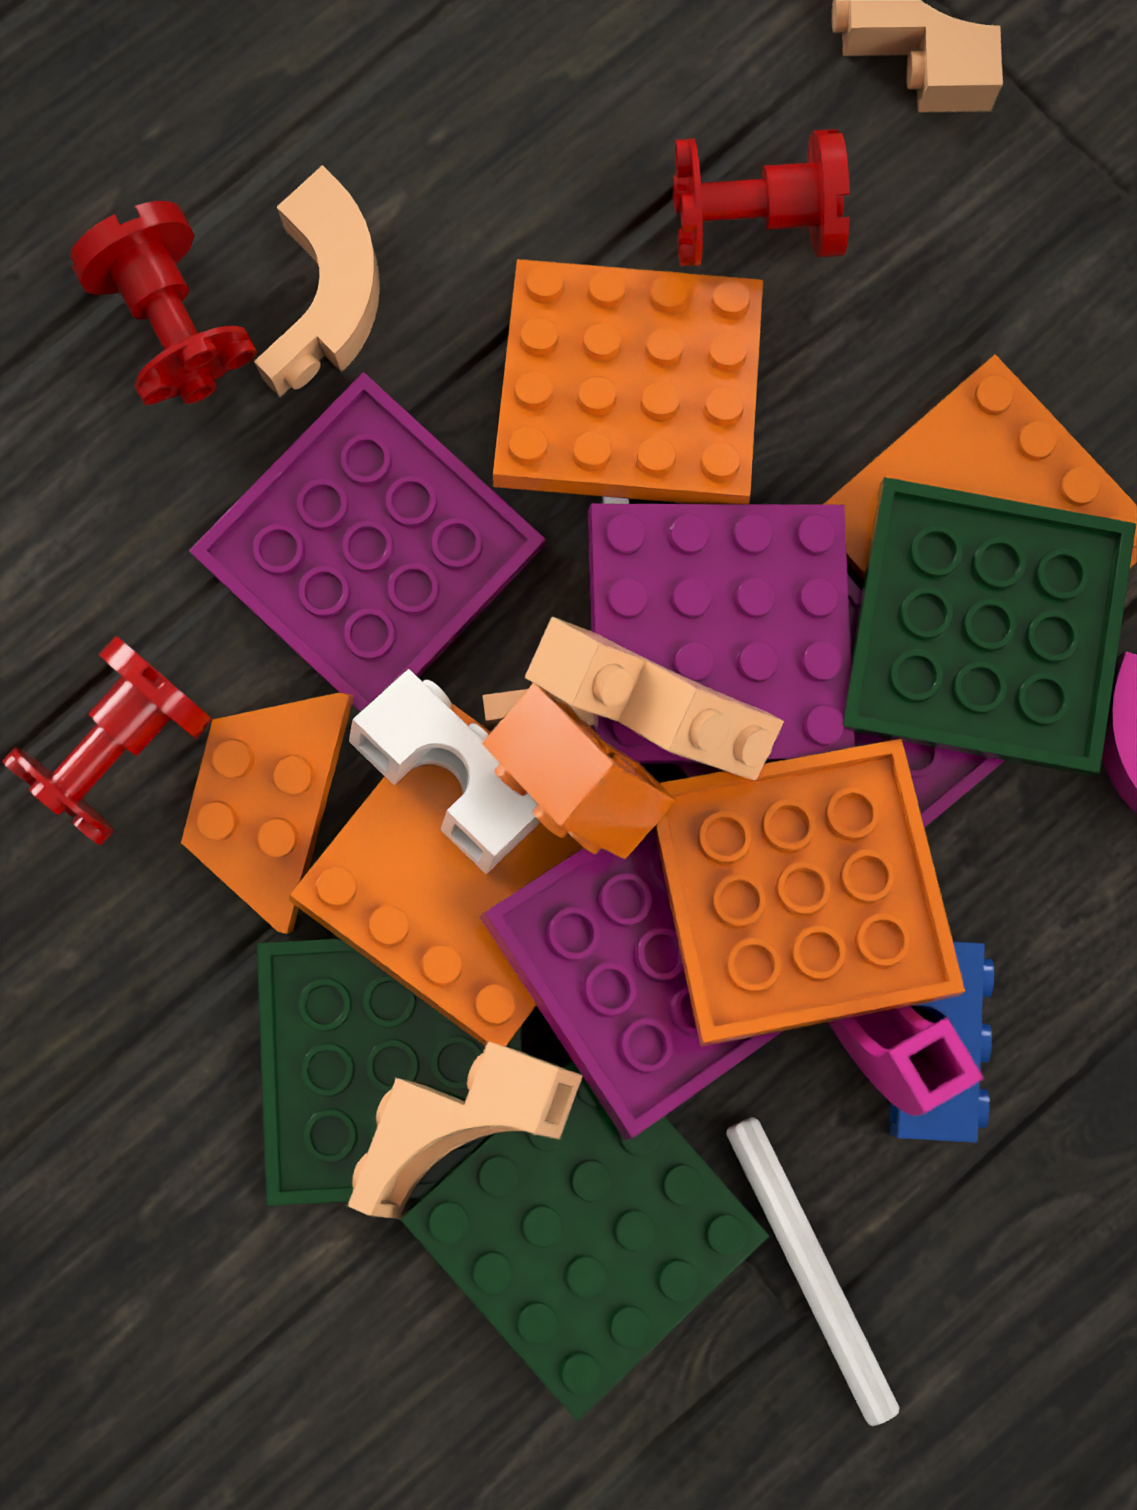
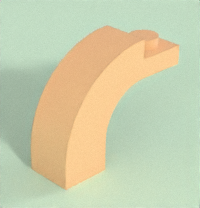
[254,165,380,397]

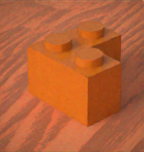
[482,683,677,859]

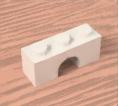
[349,669,540,875]

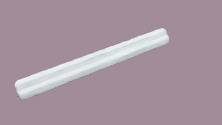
[727,1117,899,1426]

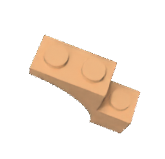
[832,0,1003,112]
[525,617,784,781]
[348,1041,582,1219]

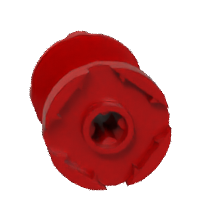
[673,129,850,266]
[70,201,257,405]
[2,636,213,846]

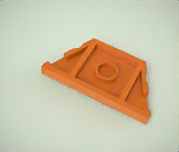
[181,692,354,934]

